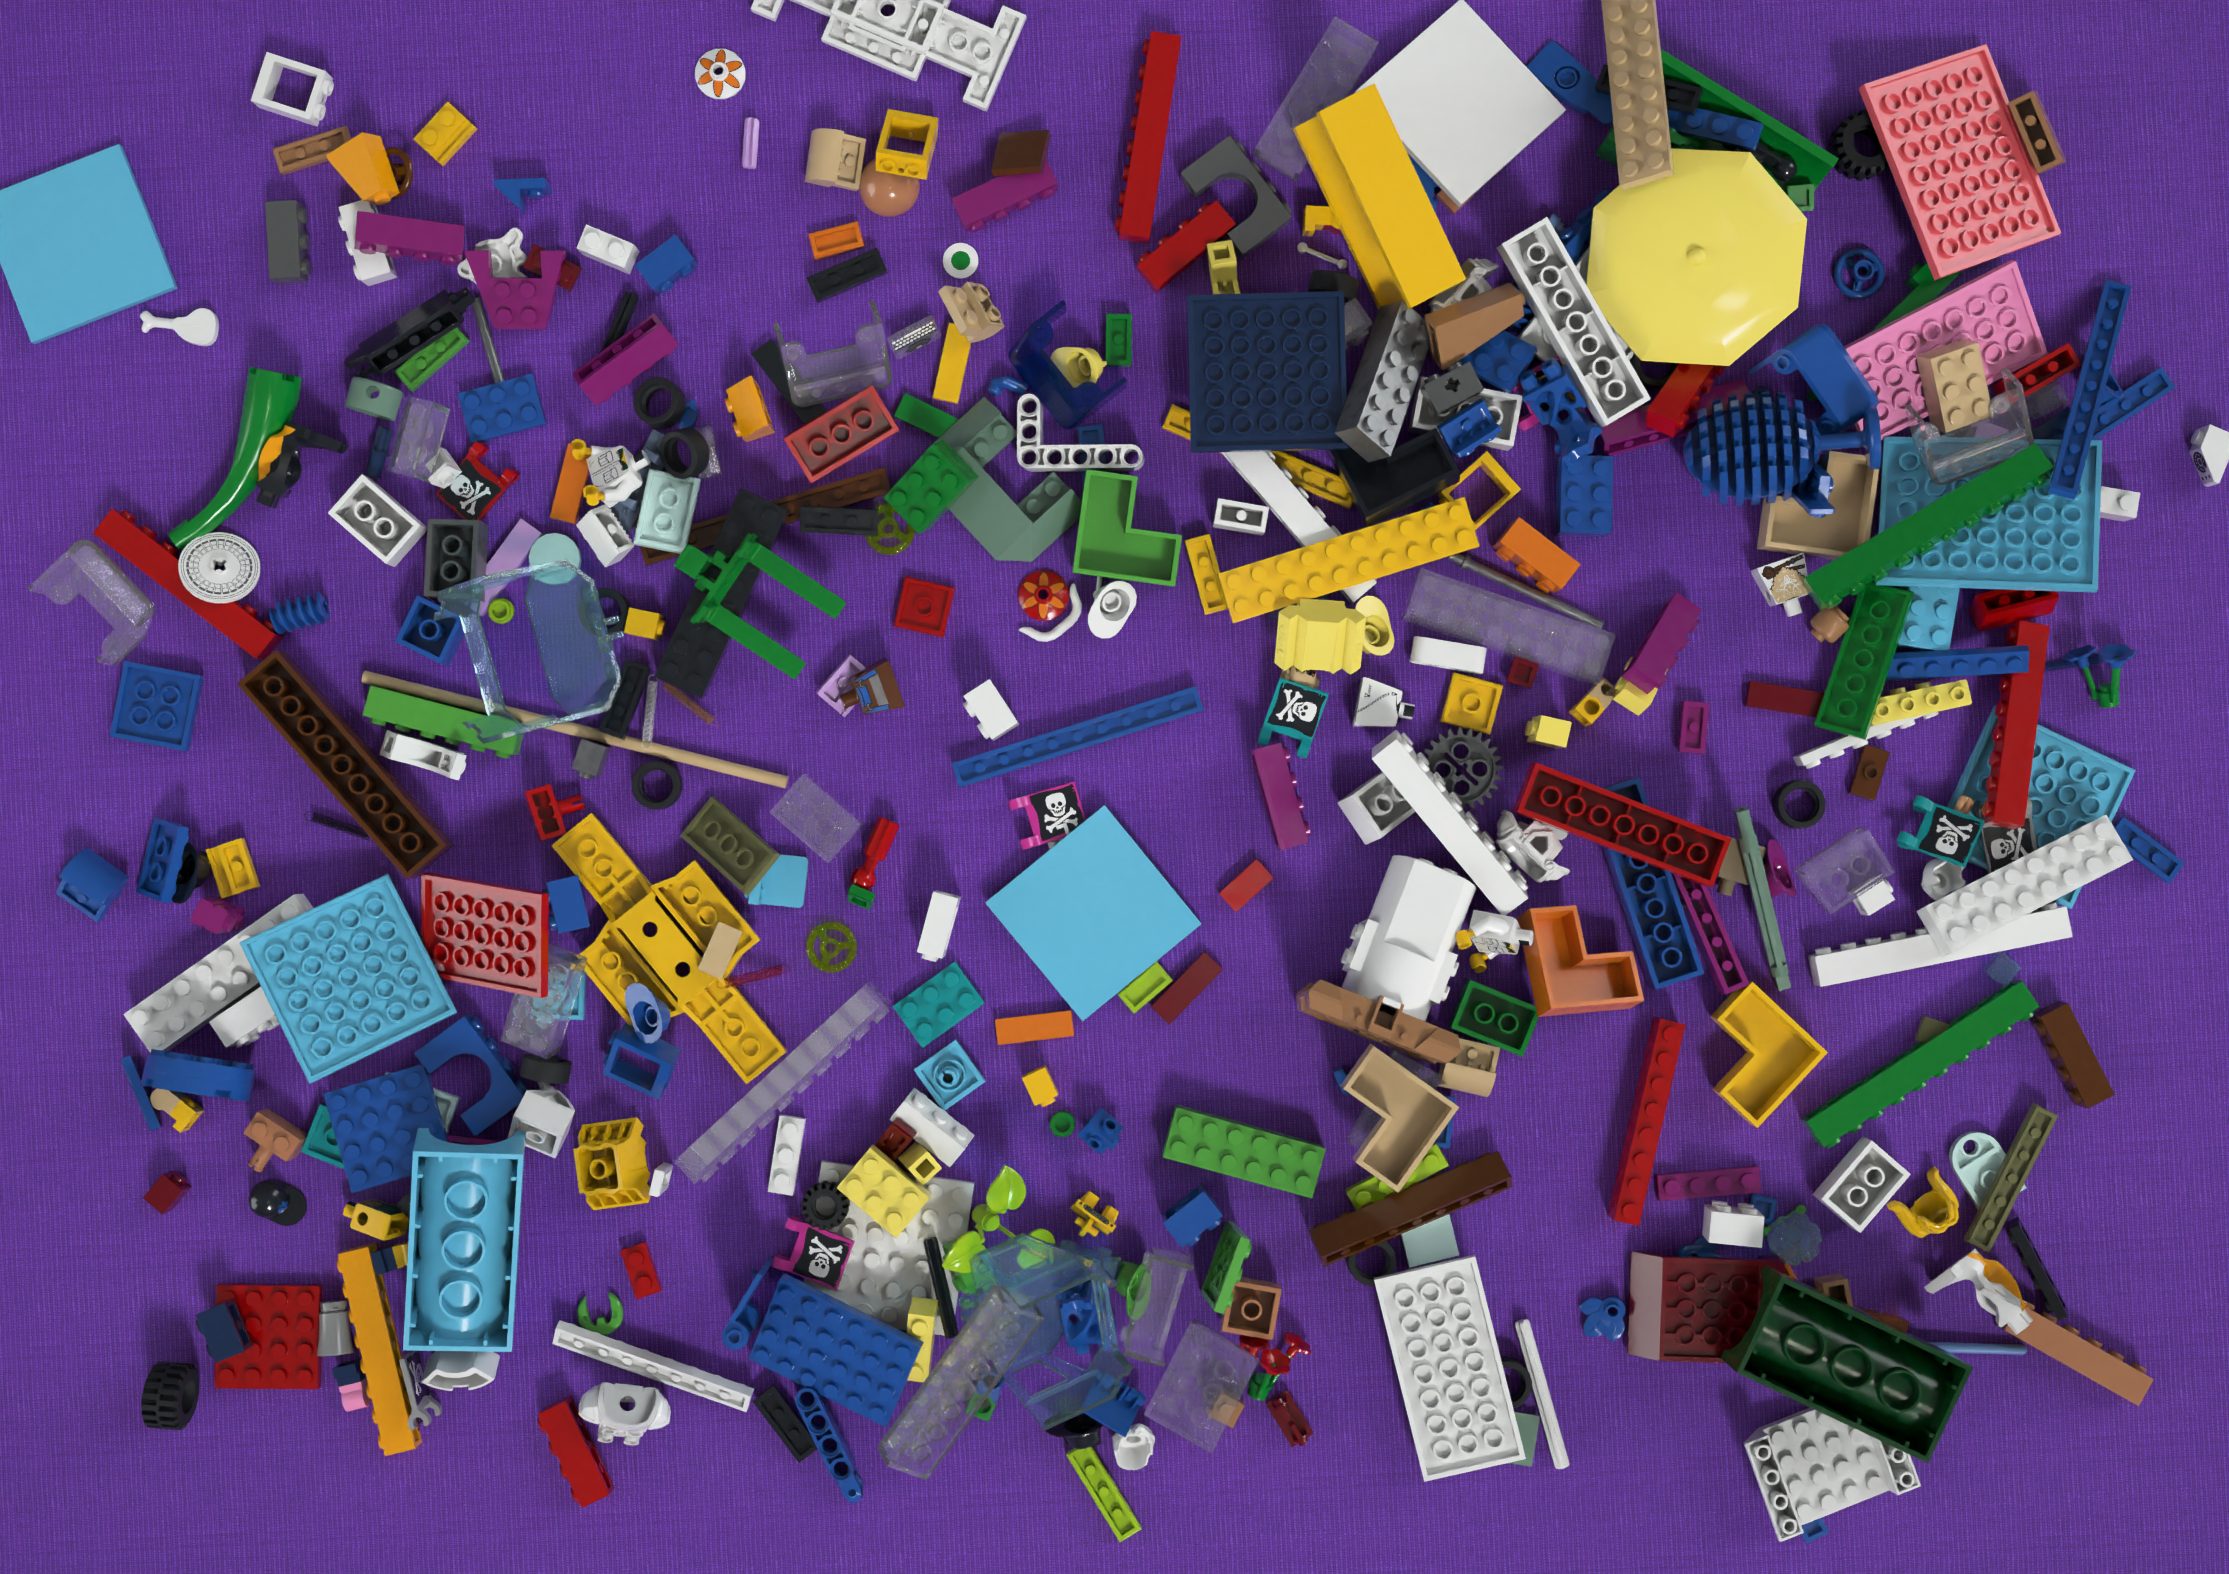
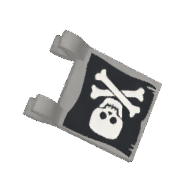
[1974,797,2038,874]
[399,1351,442,1430]

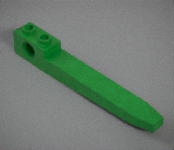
[1804,261,1963,403]

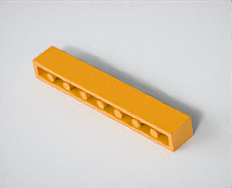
[337,1242,422,1456]

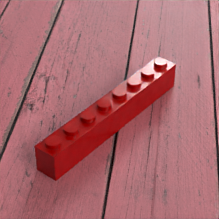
[1115,31,1181,244]
[93,509,284,660]
[1982,620,2050,829]
[1608,1016,1685,1226]

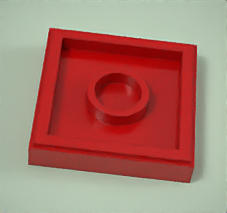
[894,576,955,638]

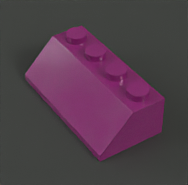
[1250,743,1311,851]

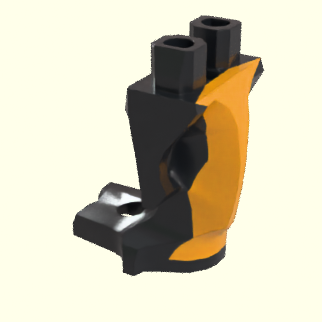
[256,420,348,509]

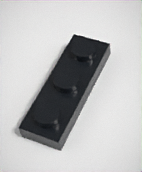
[806,247,888,303]
[800,505,878,536]
[598,659,652,741]
[753,1384,817,1463]

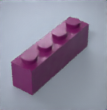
[951,159,1058,232]
[354,211,465,265]
[572,312,679,406]
[1622,592,1702,694]

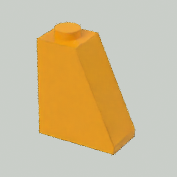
[326,132,400,205]

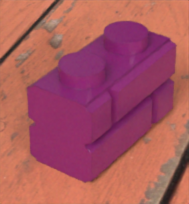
[190,897,246,934]

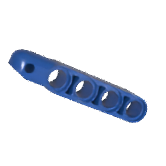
[795,1386,863,1503]

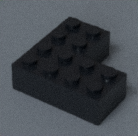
[1326,428,1460,527]

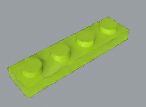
[1345,1141,1449,1210]

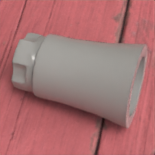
[316,1300,354,1356]

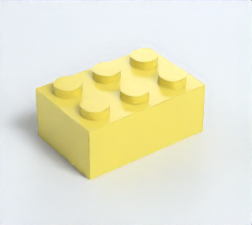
[837,1144,932,1238]

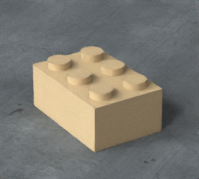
[1916,339,1993,433]

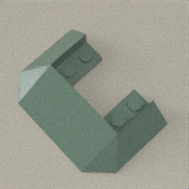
[934,397,1082,562]

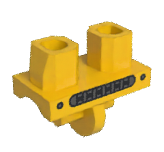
[1070,1191,1119,1237]

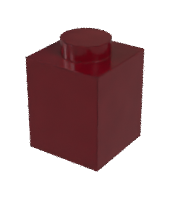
[143,1171,191,1215]

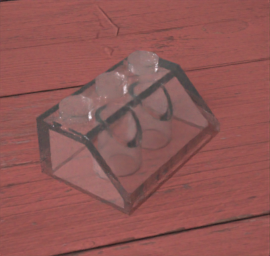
[385,397,450,483]
[1794,827,1895,915]

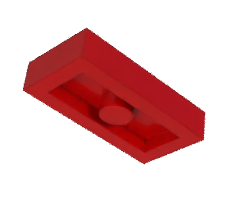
[620,1241,663,1300]

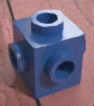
[1077,1107,1124,1155]

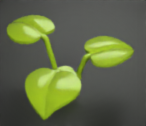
[942,1165,1055,1273]

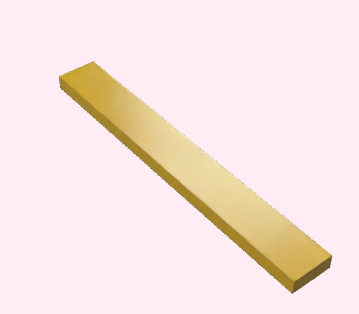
[1162,404,1353,510]

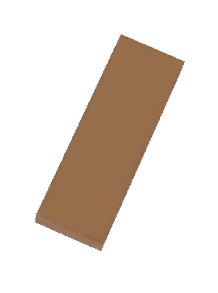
[272,126,351,175]

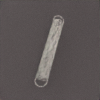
[642,675,658,749]

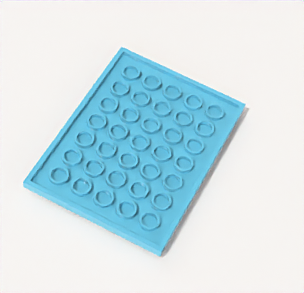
[1876,436,2102,593]

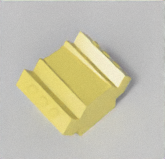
[1274,599,1366,675]

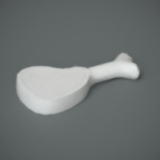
[140,308,219,346]

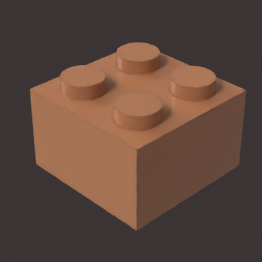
[1220,1276,1282,1340]

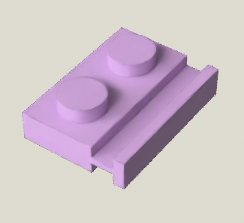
[816,654,865,717]

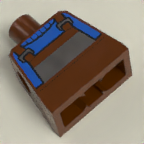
[839,658,905,714]

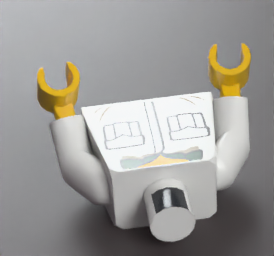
[572,439,650,508]
[1455,910,1534,973]

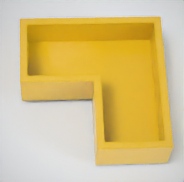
[1710,981,1828,1128]

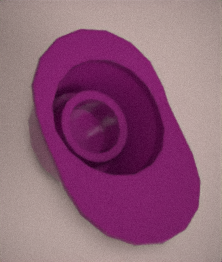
[1763,839,1797,898]

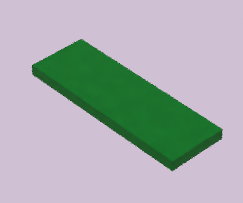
[1814,581,1915,740]

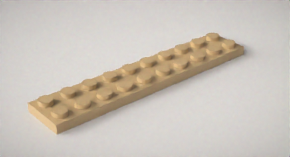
[1601,0,1674,190]

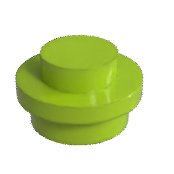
[488,598,515,624]

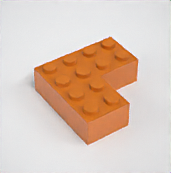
[1517,905,1644,1017]

